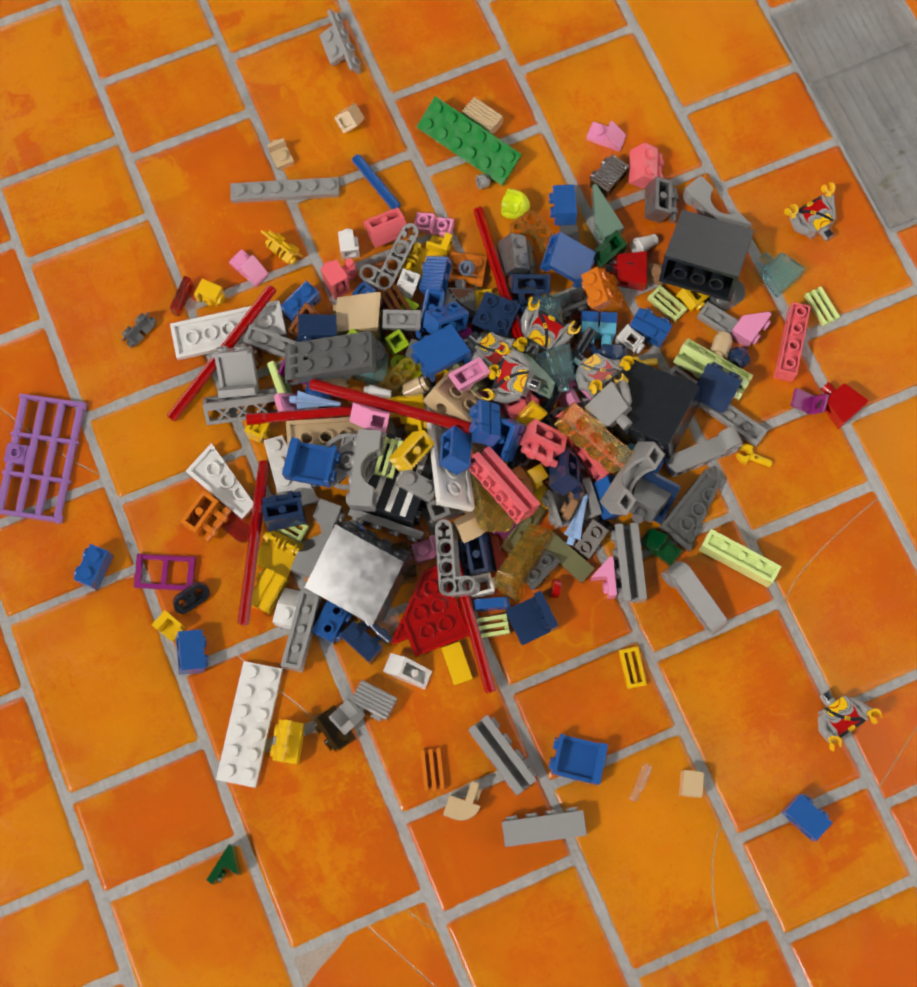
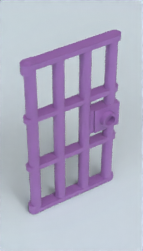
[0,394,87,524]

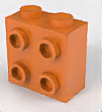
[581,267,624,313]

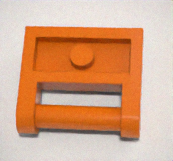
[448,252,487,288]

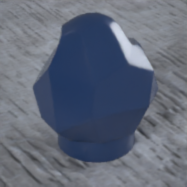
[728,347,750,369]

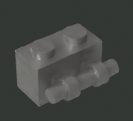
[644,177,679,223]
[498,233,536,277]

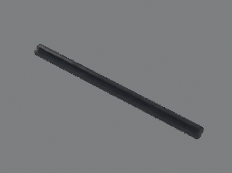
[507,327,596,470]

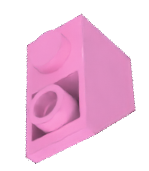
[731,312,771,349]
[349,402,391,433]

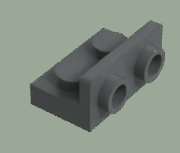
[547,287,590,321]

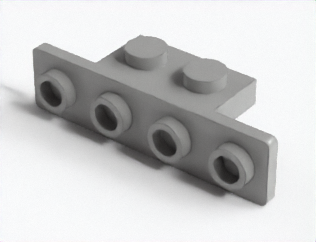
[319,9,361,74]

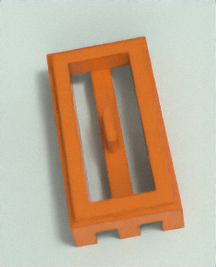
[420,748,445,791]

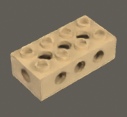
[423,369,507,452]
[286,417,364,449]

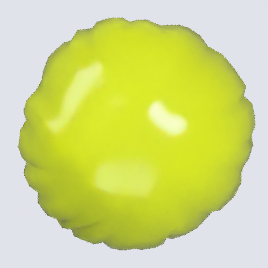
[501,189,530,220]

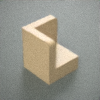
[334,103,364,133]
[679,770,704,798]

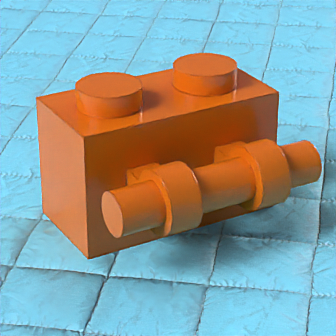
[180,491,232,542]

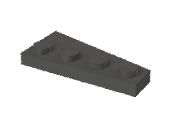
[659,468,721,552]

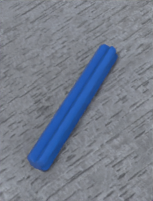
[352,154,401,210]

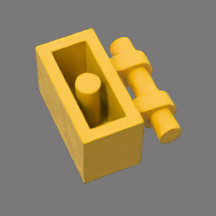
[270,720,306,765]

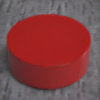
[550,578,562,599]

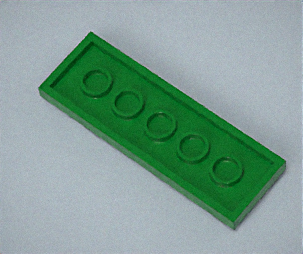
[416,96,523,186]

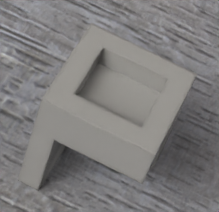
[329,698,365,735]

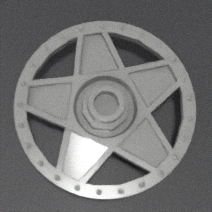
[325,433,377,490]

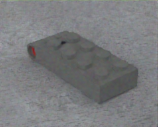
[285,331,377,385]

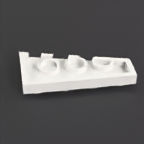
[264,435,319,507]
[186,443,253,520]

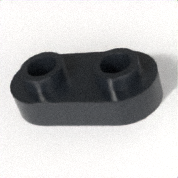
[172,581,210,614]

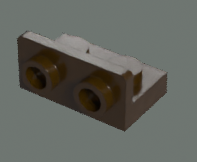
[313,706,356,753]

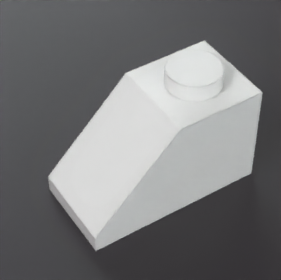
[272,588,300,629]
[383,653,432,689]

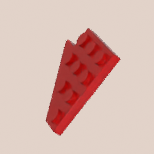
[391,565,469,658]

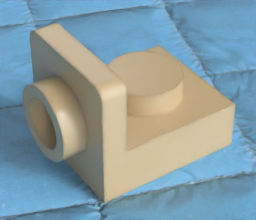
[267,138,294,171]

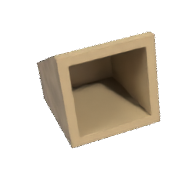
[333,292,383,341]

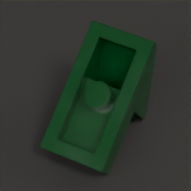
[594,230,628,269]
[640,528,682,567]
[206,844,241,885]

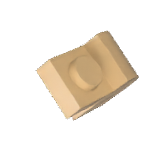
[453,508,489,543]
[443,781,482,821]

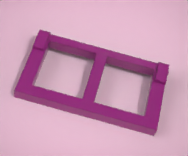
[134,553,196,591]

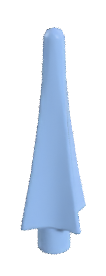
[289,391,341,409]
[564,494,588,546]

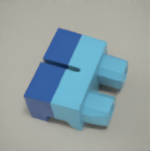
[580,311,617,347]

